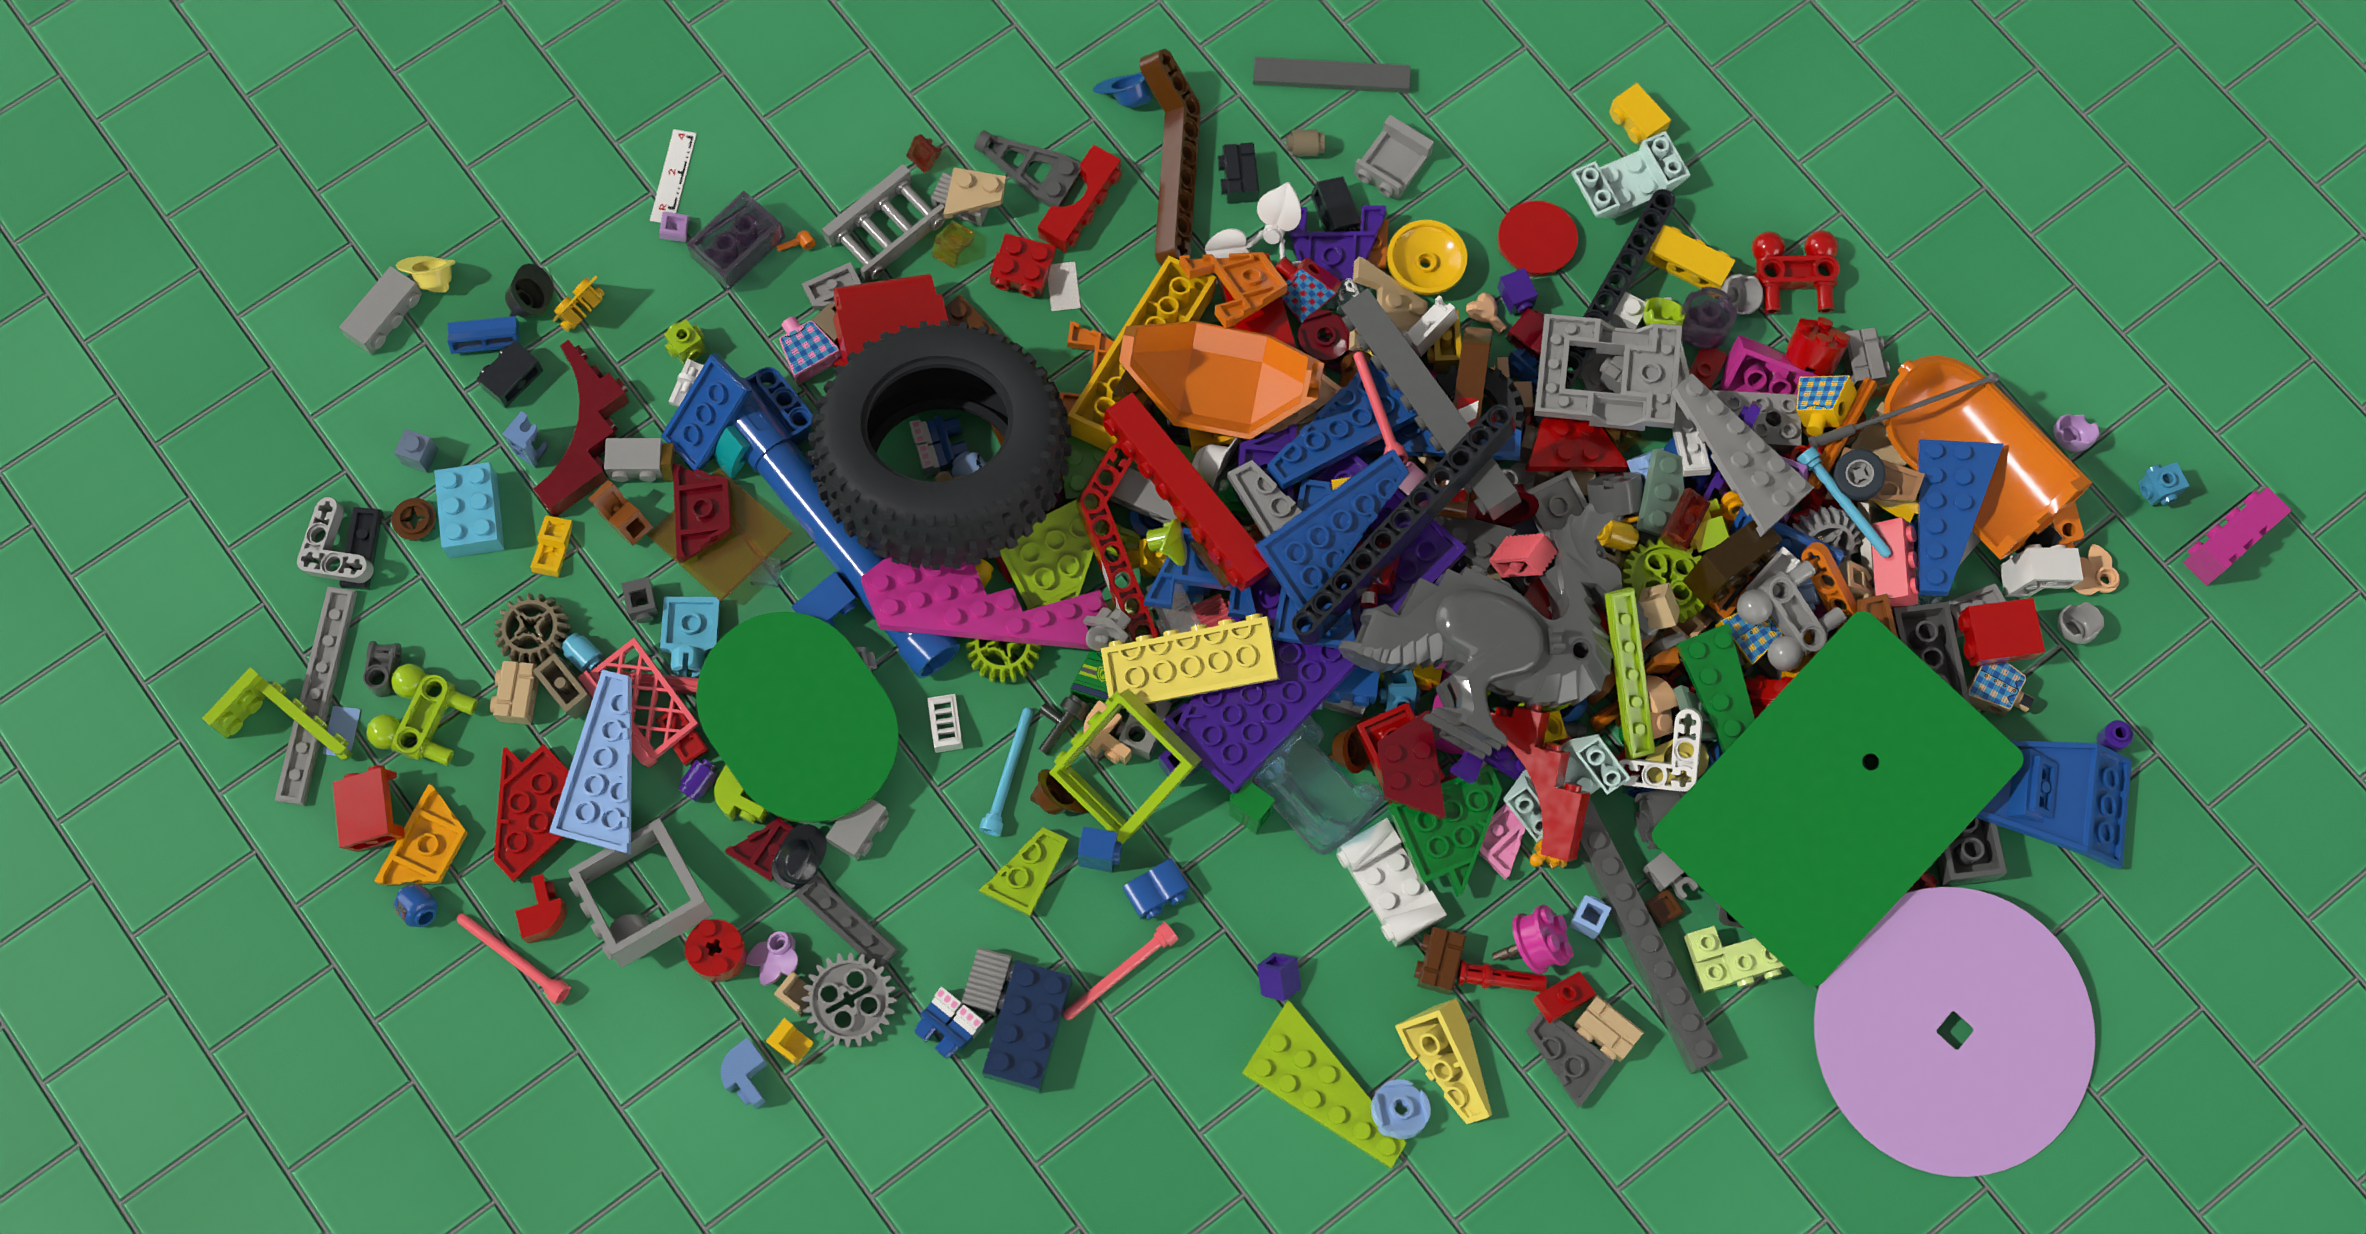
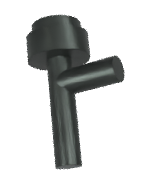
[1038,693,1089,755]

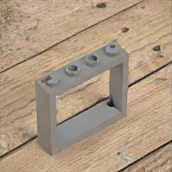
[568,818,714,968]

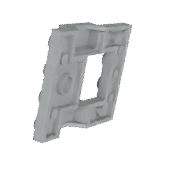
[1534,314,1682,431]

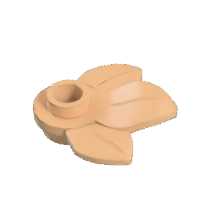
[2072,544,2120,595]

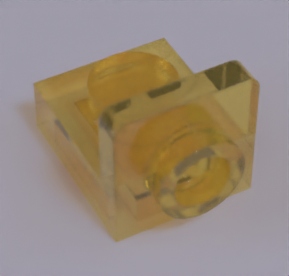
[932,220,975,268]

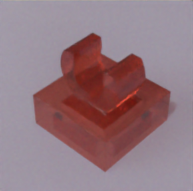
[906,134,942,173]

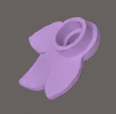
[745,931,798,986]

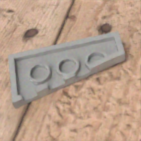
[1227,460,1302,538]

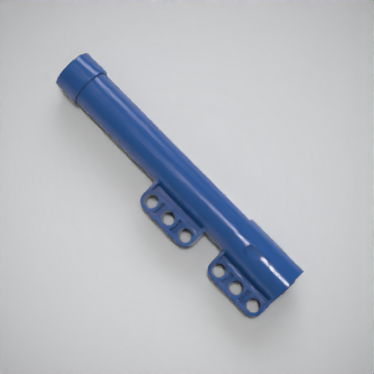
[730,367,960,679]

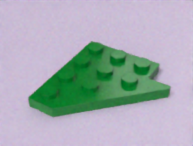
[1387,764,1502,897]

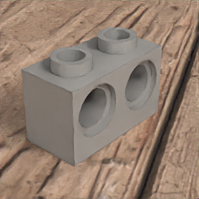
[1115,701,1172,760]

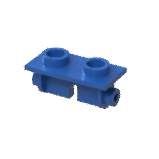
[1508,348,1539,395]

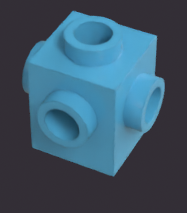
[2138,462,2189,506]
[1378,670,1420,713]

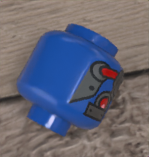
[393,884,438,927]

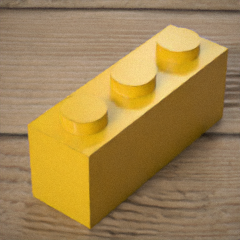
[1645,225,1736,297]

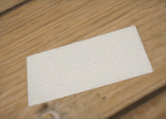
[1048,262,1081,311]

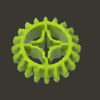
[965,638,1041,684]

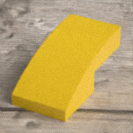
[530,515,573,577]

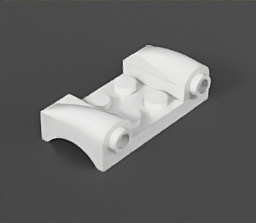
[1336,818,1447,947]

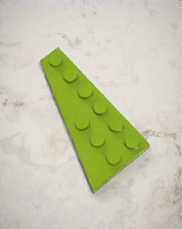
[1242,1000,1406,1169]

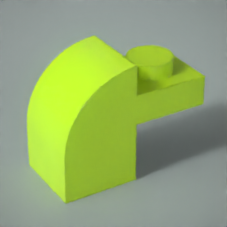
[714,765,769,824]

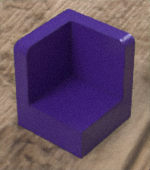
[1257,953,1301,1001]

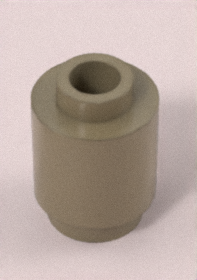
[1286,129,1325,156]

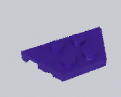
[1236,424,1297,503]

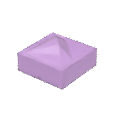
[659,211,689,242]

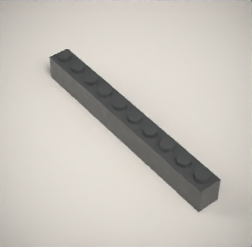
[1341,288,1522,521]
[1578,798,1722,1074]

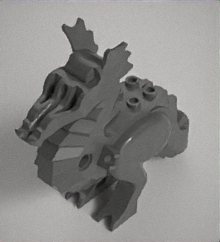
[1338,503,1657,760]

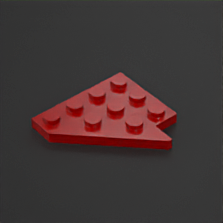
[493,744,569,883]

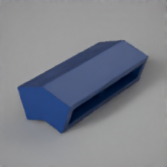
[447,316,520,354]

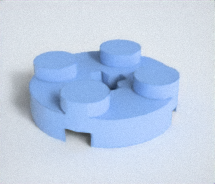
[1371,1079,1431,1139]

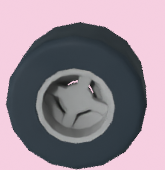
[1834,449,1886,501]

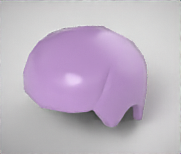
[2053,414,2100,453]

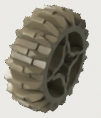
[493,593,571,665]

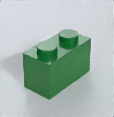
[1228,780,1275,834]

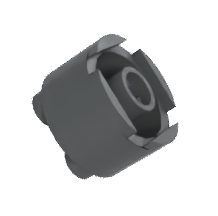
[1586,472,1644,521]
[1634,789,1685,849]

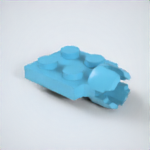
[660,597,721,677]

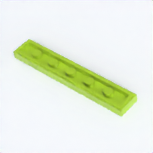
[1604,587,1655,760]

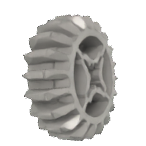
[1792,506,1861,563]

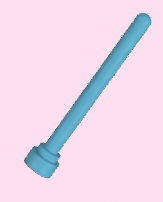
[1797,446,1891,558]
[979,707,1033,837]

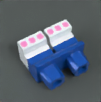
[909,415,968,478]
[914,986,985,1059]

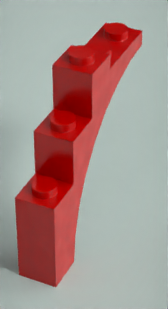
[1489,703,1590,862]

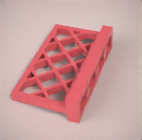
[578,638,700,768]

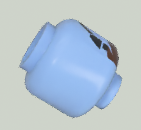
[951,451,987,478]

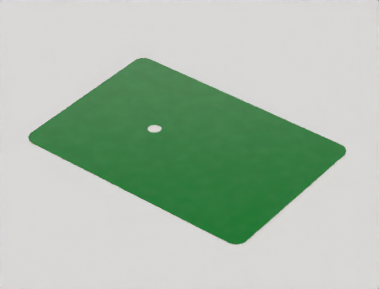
[1652,611,2023,987]

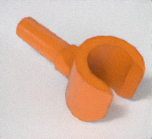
[777,230,816,252]

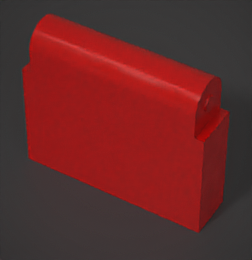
[833,274,949,366]

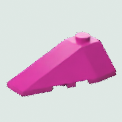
[1719,335,1819,395]

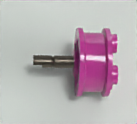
[1492,904,1573,974]

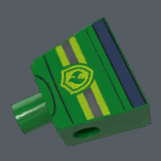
[1070,641,1122,712]

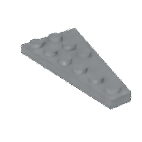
[1671,374,1814,537]

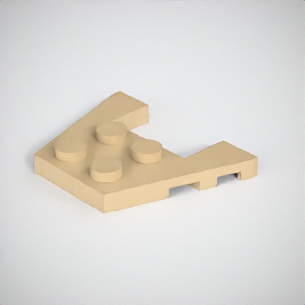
[1349,256,1428,351]

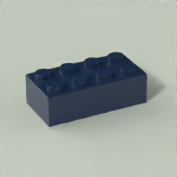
[982,961,1072,1093]

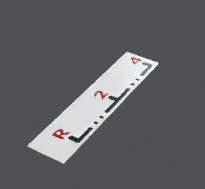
[650,129,697,223]

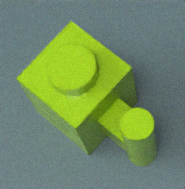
[1686,498,1731,555]

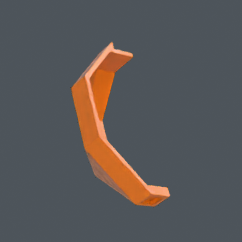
[1119,321,1324,440]

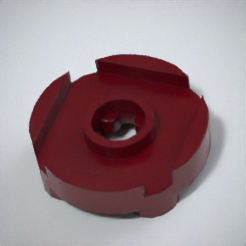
[1298,310,1350,364]

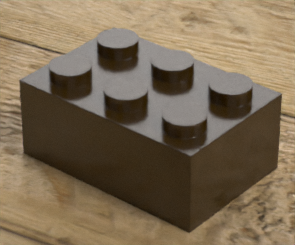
[1683,519,1783,606]

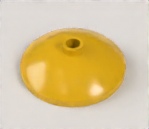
[1387,220,1467,295]

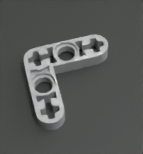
[297,497,374,583]

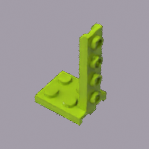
[202,667,353,760]

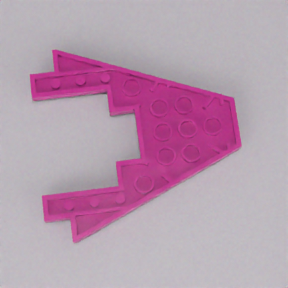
[861,493,1108,649]

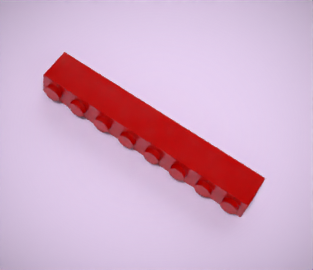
[1103,393,1270,592]

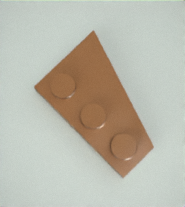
[1825,447,1925,501]

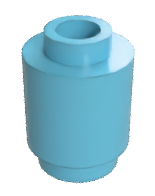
[561,633,603,673]

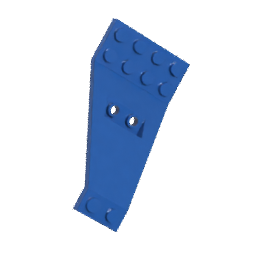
[1975,741,2132,869]

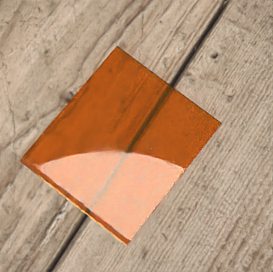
[647,468,792,601]

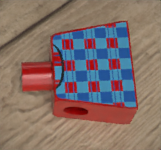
[1275,256,1342,324]

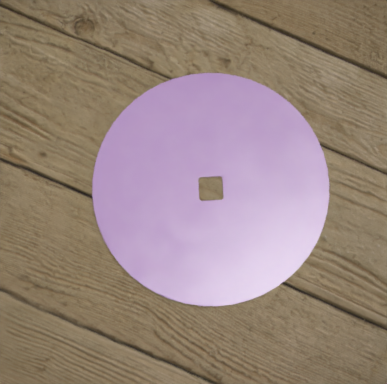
[1814,887,2095,1177]

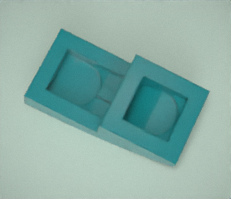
[714,425,750,480]

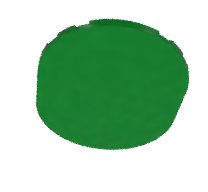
[696,612,899,823]

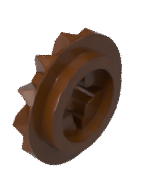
[391,498,437,542]

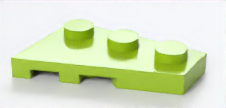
[979,827,1069,917]

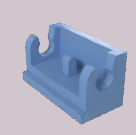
[502,411,548,468]

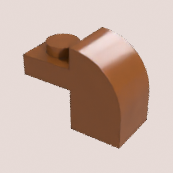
[588,480,653,546]

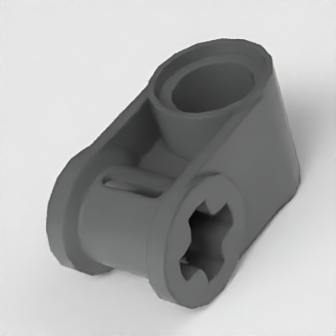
[363,641,402,697]

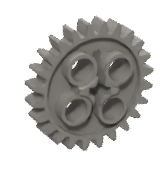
[802,952,896,1047]

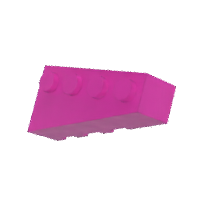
[2183,487,2291,586]

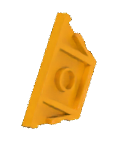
[374,784,468,885]

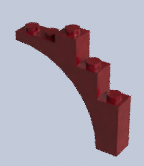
[533,339,629,517]

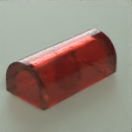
[1660,488,1711,550]

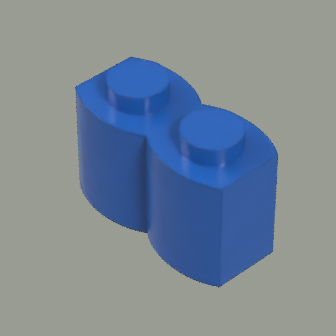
[1122,858,1189,920]

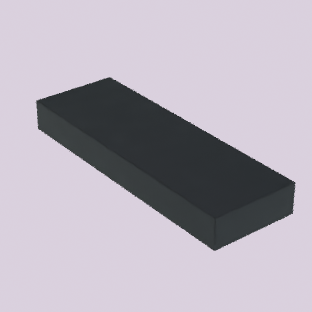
[339,507,383,590]

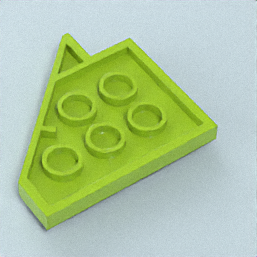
[1000,495,1103,610]

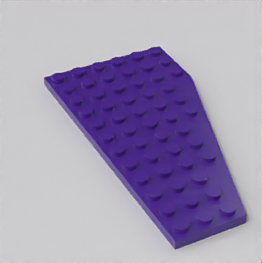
[1174,453,1467,794]

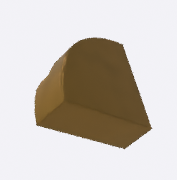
[660,443,675,481]

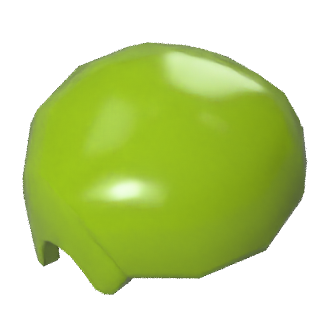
[1643,297,1685,326]

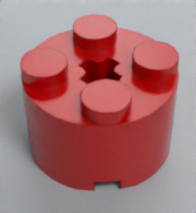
[1785,317,1851,376]
[685,919,748,983]

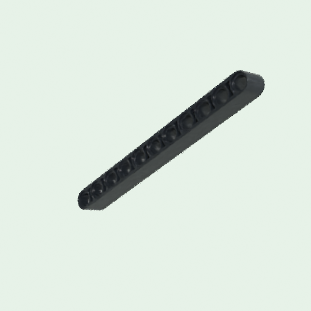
[1530,189,1676,426]
[1291,404,1516,645]

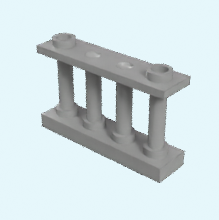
[822,164,946,283]

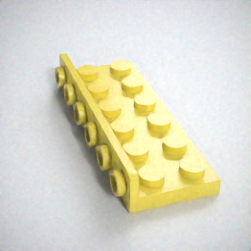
[1101,614,1279,709]

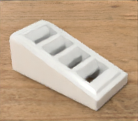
[927,694,963,753]

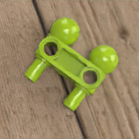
[366,664,478,766]

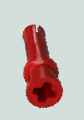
[1457,959,1547,993]

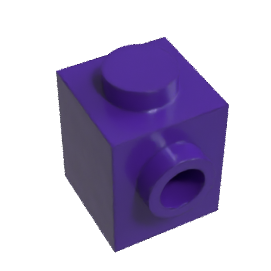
[1497,268,1538,315]

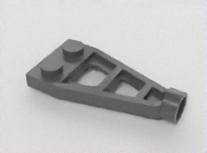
[974,130,1080,207]

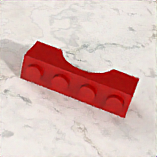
[1038,144,1122,253]

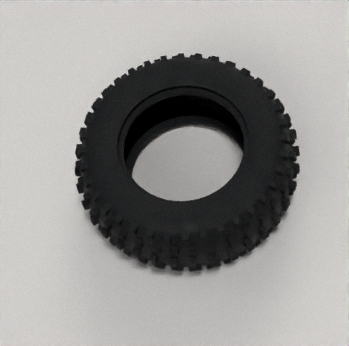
[808,320,1072,570]

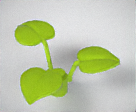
[1147,518,1223,591]

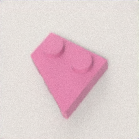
[1479,804,1526,880]

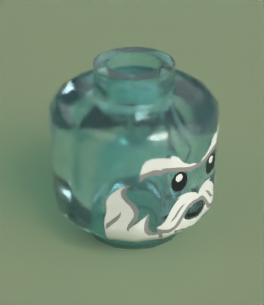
[1326,278,1363,317]

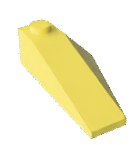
[1395,998,1492,1124]

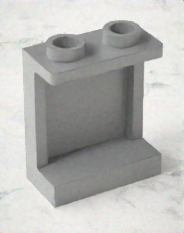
[1354,115,1434,200]

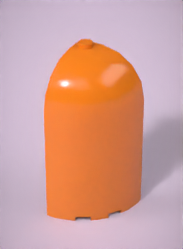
[1884,355,2092,560]

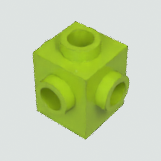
[664,319,706,365]

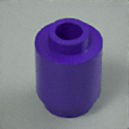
[2096,720,2133,753]
[678,759,719,802]

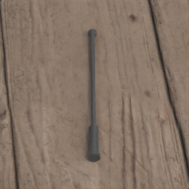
[1808,372,1999,449]

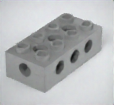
[1706,390,1801,456]

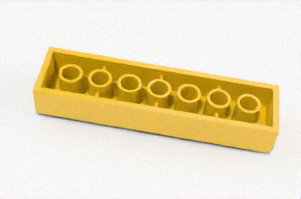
[1067,255,1216,454]

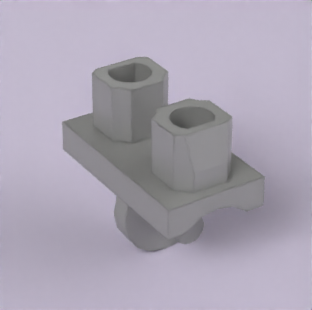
[1082,608,1131,651]

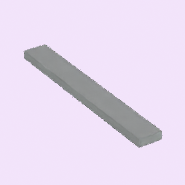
[274,587,357,806]

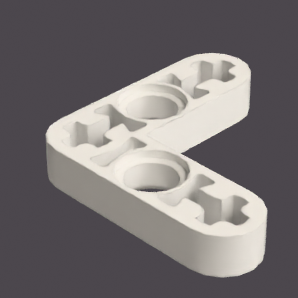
[1619,708,1703,791]

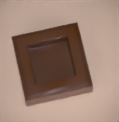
[1644,888,1684,928]

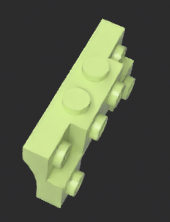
[1684,926,1787,994]

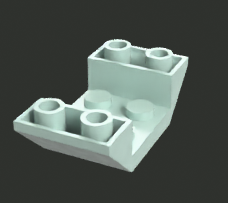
[1571,131,1690,219]
[1504,734,1631,842]

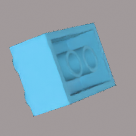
[434,462,505,558]

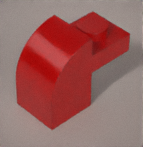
[515,874,567,943]

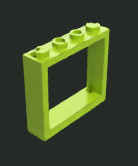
[1049,688,1202,844]

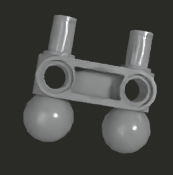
[1736,560,1847,671]

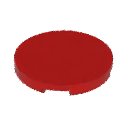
[1497,201,1578,277]

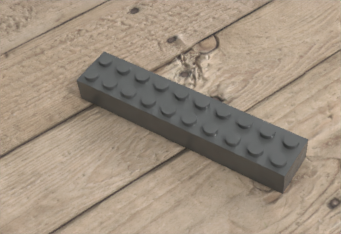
[1892,602,2007,887]

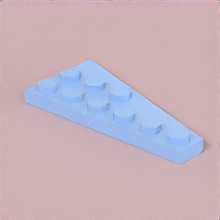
[549,669,632,855]

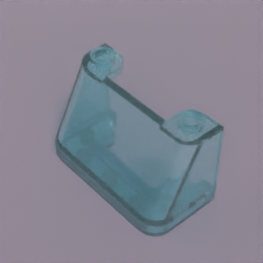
[1250,716,1384,855]

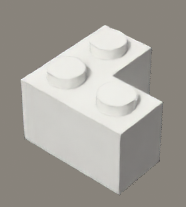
[2000,544,2084,597]

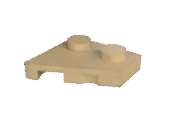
[944,168,1007,219]

